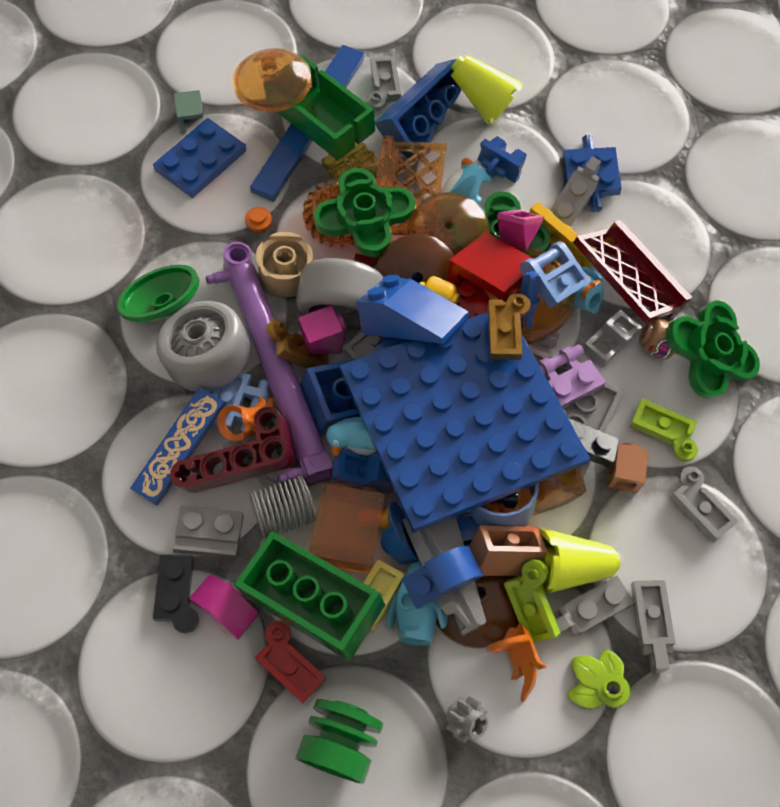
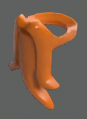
[217,397,274,442]
[486,623,547,702]

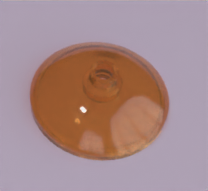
[233,48,312,112]
[407,192,490,256]

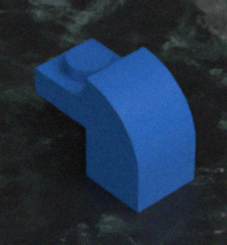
[331,448,394,494]
[402,546,484,609]

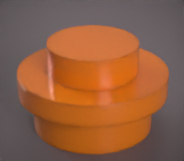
[245,207,272,233]

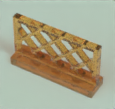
[376,135,447,237]

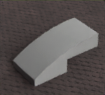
[583,310,642,368]

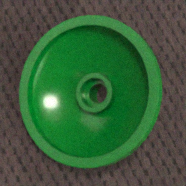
[117,265,199,323]

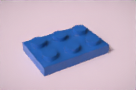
[153,118,246,199]

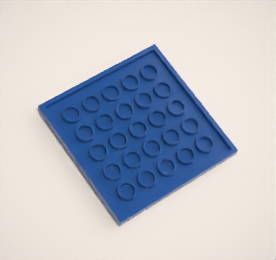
[340,312,591,533]

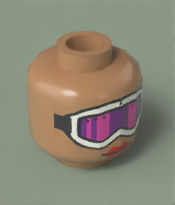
[639,319,678,360]

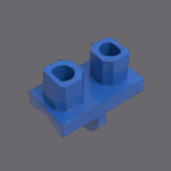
[477,136,527,183]

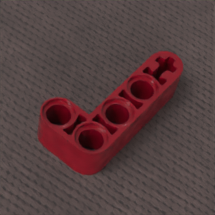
[170,406,294,493]

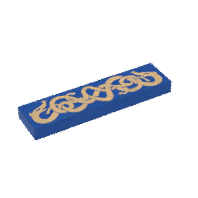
[130,386,226,506]

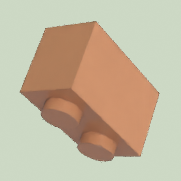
[469,525,548,576]

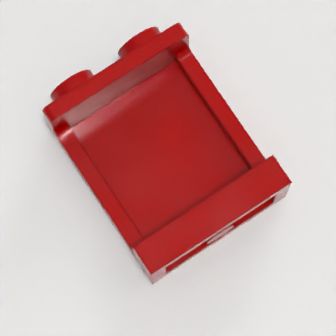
[448,232,534,303]

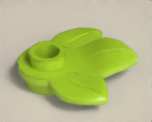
[567,649,630,710]

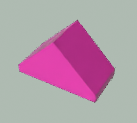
[497,210,544,251]
[189,574,259,639]

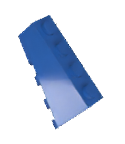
[375,59,462,163]

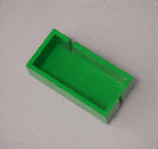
[264,55,376,161]

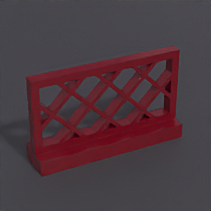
[572,220,692,323]

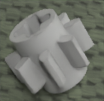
[446,696,488,743]

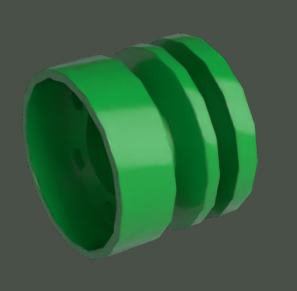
[295,699,384,784]

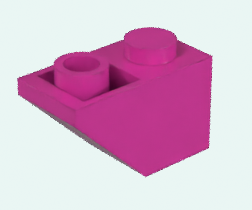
[298,305,346,354]

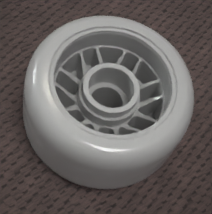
[296,258,383,329]
[156,301,251,392]

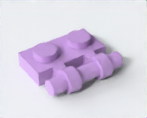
[538,344,606,408]

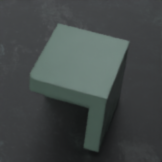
[174,90,204,134]

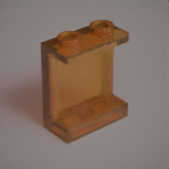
[309,482,385,574]

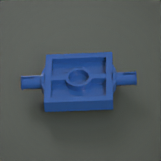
[563,135,622,212]

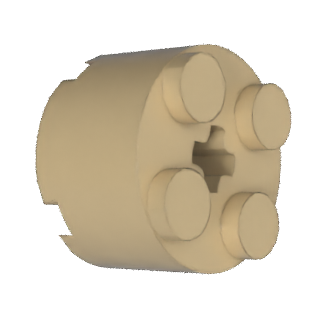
[256,232,313,297]

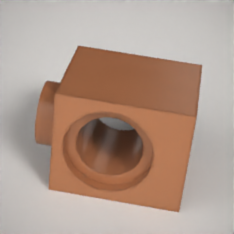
[607,443,648,493]

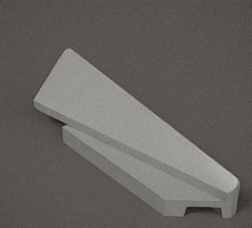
[402,516,486,636]

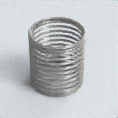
[249,475,317,539]

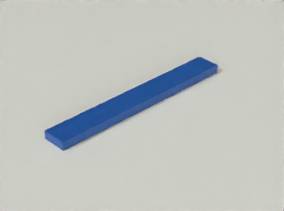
[250,45,365,202]

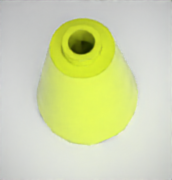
[450,54,523,125]
[539,529,620,594]

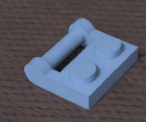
[520,242,591,308]

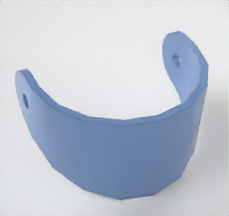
[468,483,539,526]

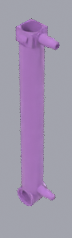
[205,242,333,484]

